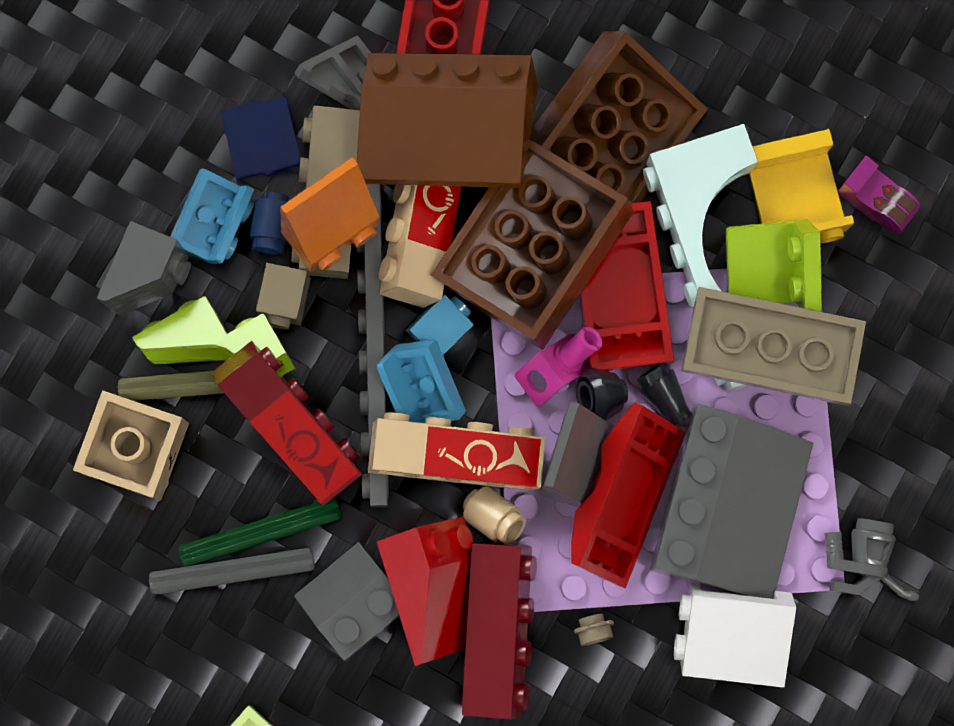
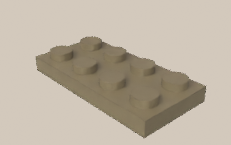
[681,287,866,406]

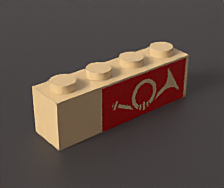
[378,185,461,308]
[368,412,545,491]

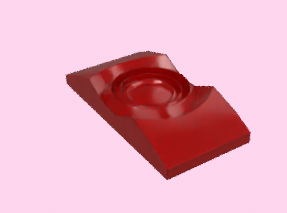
[580,201,675,371]
[571,403,686,589]

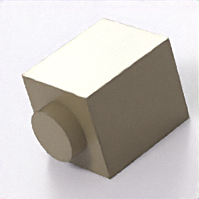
[256,263,311,329]

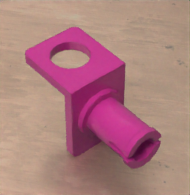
[515,326,602,407]

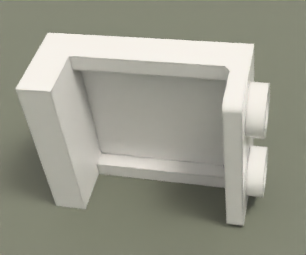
[674,582,796,687]

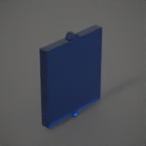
[221,96,300,180]

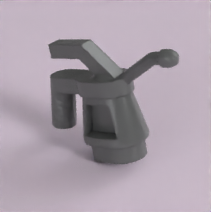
[824,518,919,601]

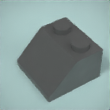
[97,221,191,315]
[294,542,400,661]

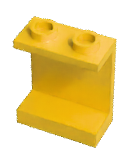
[748,129,854,243]

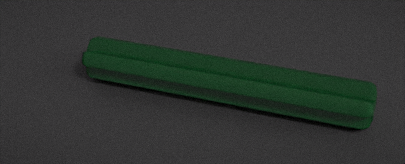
[179,498,341,566]

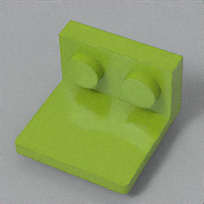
[726,219,822,312]

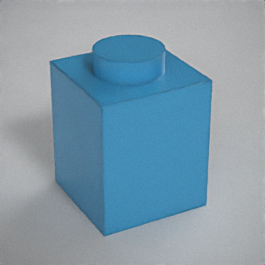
[405,295,474,355]

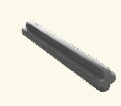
[149,548,315,594]

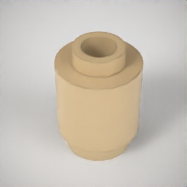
[463,486,526,545]

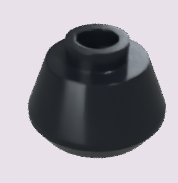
[576,368,628,421]

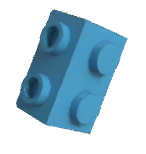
[170,169,254,264]
[376,339,466,424]

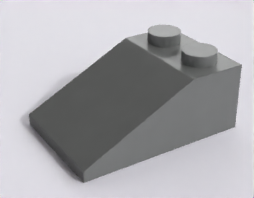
[540,401,614,507]

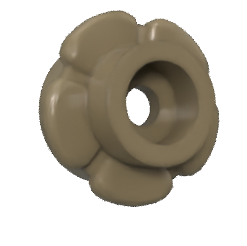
[574,614,614,646]

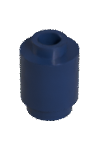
[249,192,290,255]

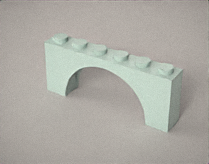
[643,124,757,393]

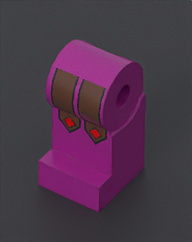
[838,156,920,234]

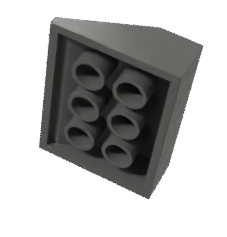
[650,404,814,599]

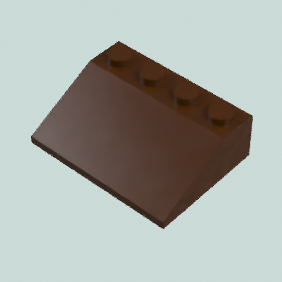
[530,31,707,204]
[356,53,538,188]
[431,140,634,350]

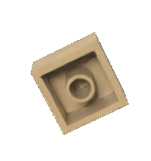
[73,390,189,501]

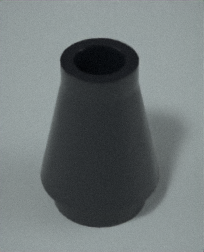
[636,363,692,425]

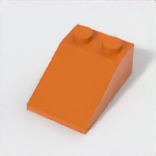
[280,157,380,272]

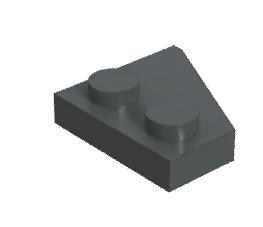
[295,35,371,110]

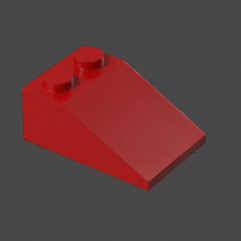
[377,517,473,666]

